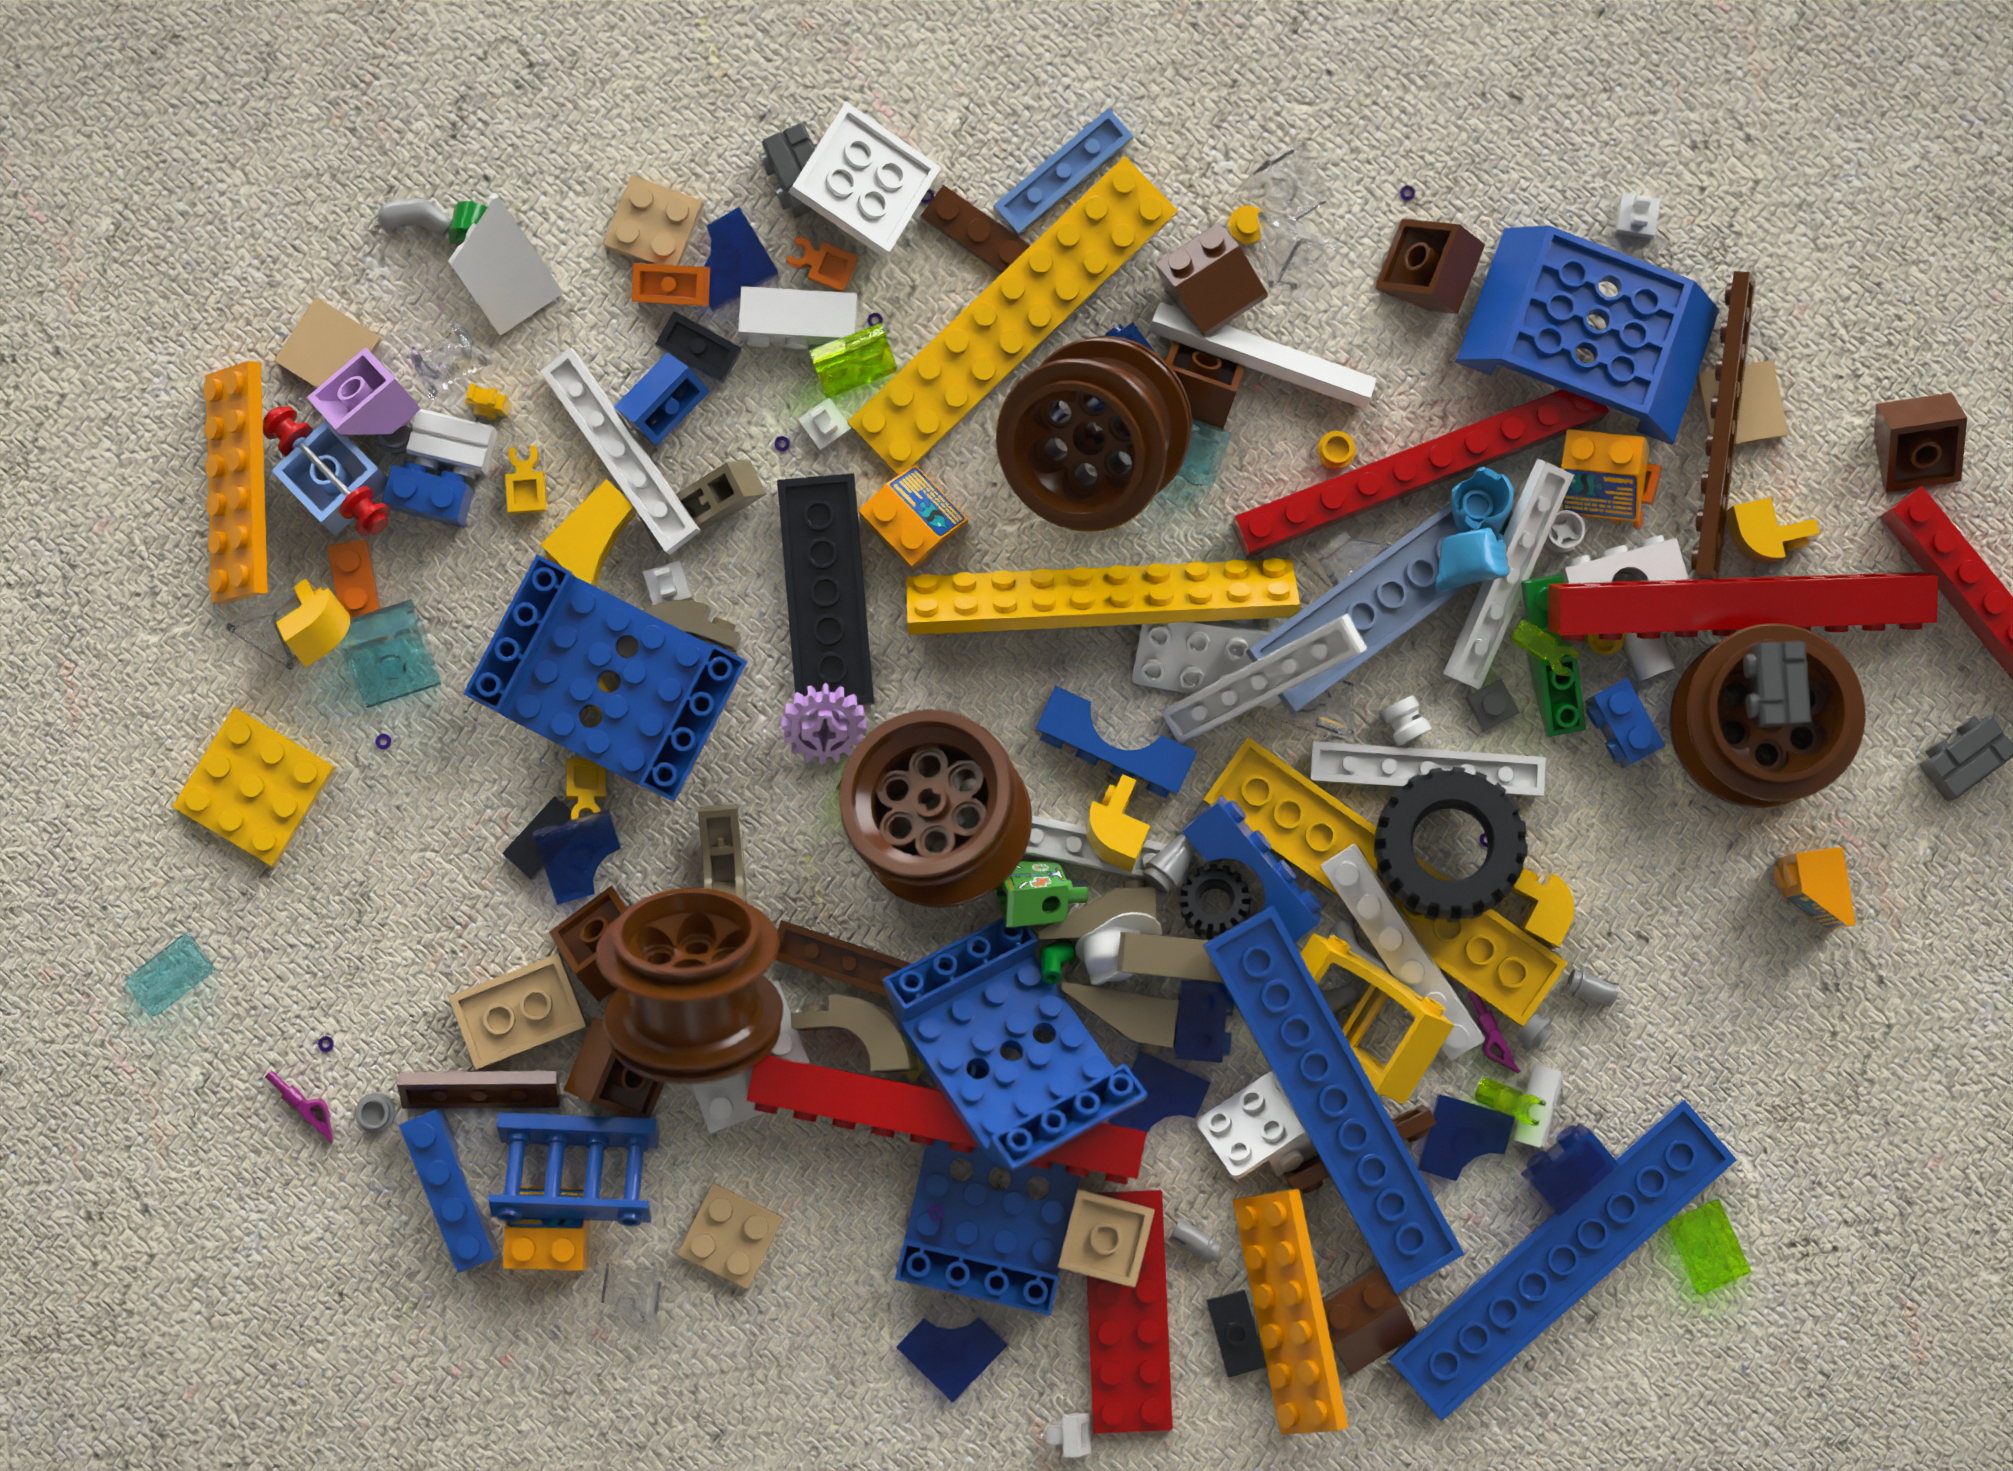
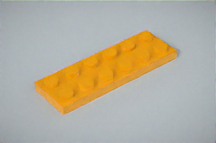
[203,361,268,604]
[1232,1189,1348,1435]

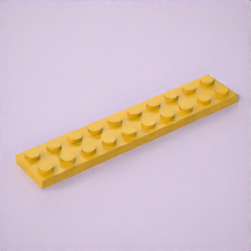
[847,156,1178,476]
[906,558,1300,635]
[1202,737,1568,1027]

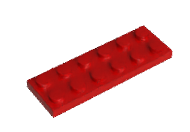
[1086,1190,1173,1434]

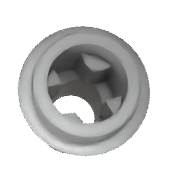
[1143,834,1197,894]

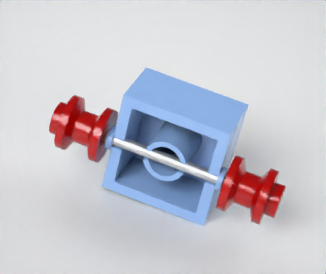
[263,406,390,536]

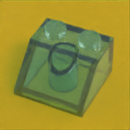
[340,599,441,708]

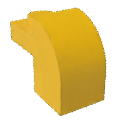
[1726,497,1820,564]
[276,578,350,668]
[1086,774,1150,873]
[1511,868,1574,949]

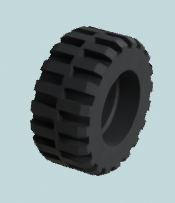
[1374,767,1528,922]

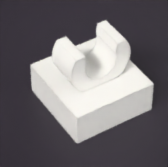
[1615,193,1660,239]
[798,398,852,453]
[643,560,692,605]
[1046,1413,1091,1458]

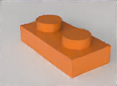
[632,263,710,306]
[327,539,382,623]

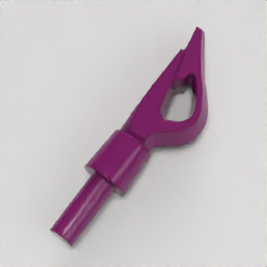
[1467,991,1521,1074]
[265,1070,334,1144]

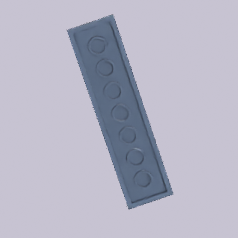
[1246,503,1513,715]

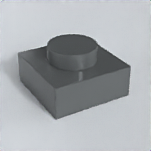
[1465,679,1520,732]

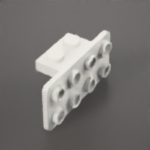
[1132,619,1284,709]
[1197,1071,1316,1179]

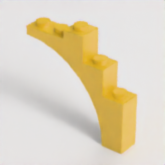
[540,479,638,723]

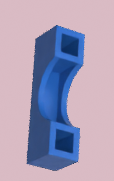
[1036,685,1198,799]
[1182,795,1322,943]
[399,1109,501,1273]

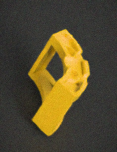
[1300,933,1455,1104]

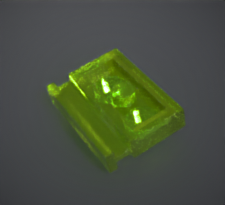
[809,323,898,399]
[1665,1199,1752,1295]

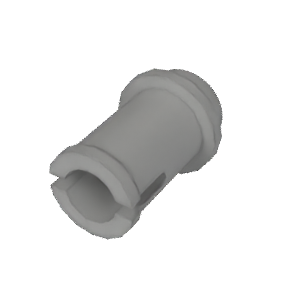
[1566,968,1619,1007]
[1168,1218,1222,1264]

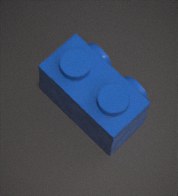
[614,352,710,447]
[381,462,474,528]
[1585,678,1665,769]

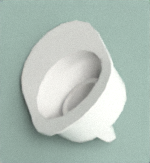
[1075,912,1162,986]

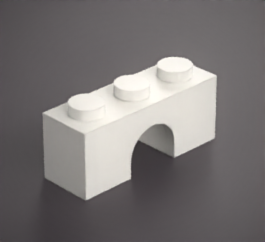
[1558,535,1689,583]

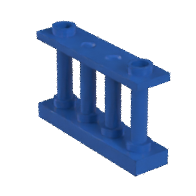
[488,1113,659,1227]

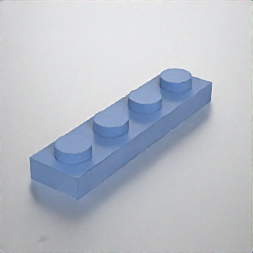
[993,108,1134,237]

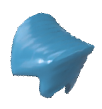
[1451,467,1517,540]
[1435,528,1510,591]

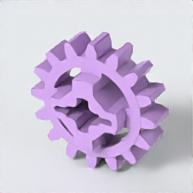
[782,684,867,765]

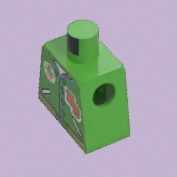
[994,861,1088,927]

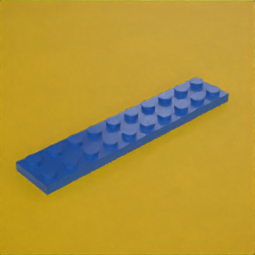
[1203,906,1465,1294]
[1388,1100,1737,1421]

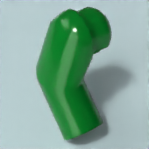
[1040,939,1076,984]

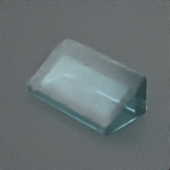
[125,931,216,1016]

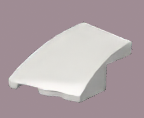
[448,193,563,336]

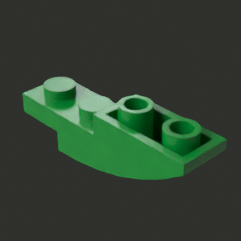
[1521,575,1586,737]

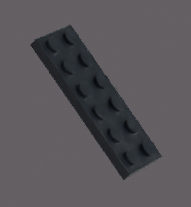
[777,473,874,706]

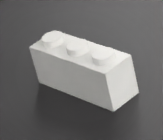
[738,286,858,352]

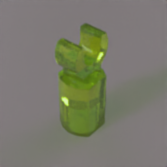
[1510,619,1581,676]
[1475,1078,1547,1126]

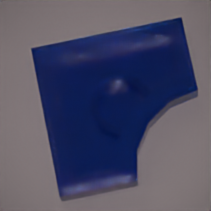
[704,207,779,312]
[534,809,621,905]
[1107,1051,1211,1133]
[1417,1094,1515,1181]
[896,1316,1008,1403]

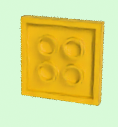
[172,707,336,867]

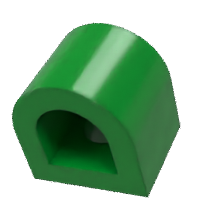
[449,201,488,246]

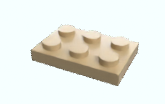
[448,953,588,1070]

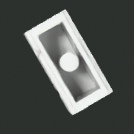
[406,409,498,480]

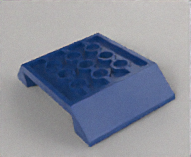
[1455,226,1720,445]
[463,554,748,802]
[883,917,1148,1172]
[895,1058,1081,1316]

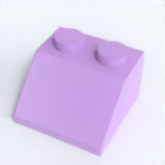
[307,347,421,435]

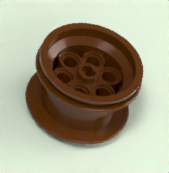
[996,336,1192,532]
[1669,623,1866,808]
[839,709,1032,908]
[596,888,784,1084]

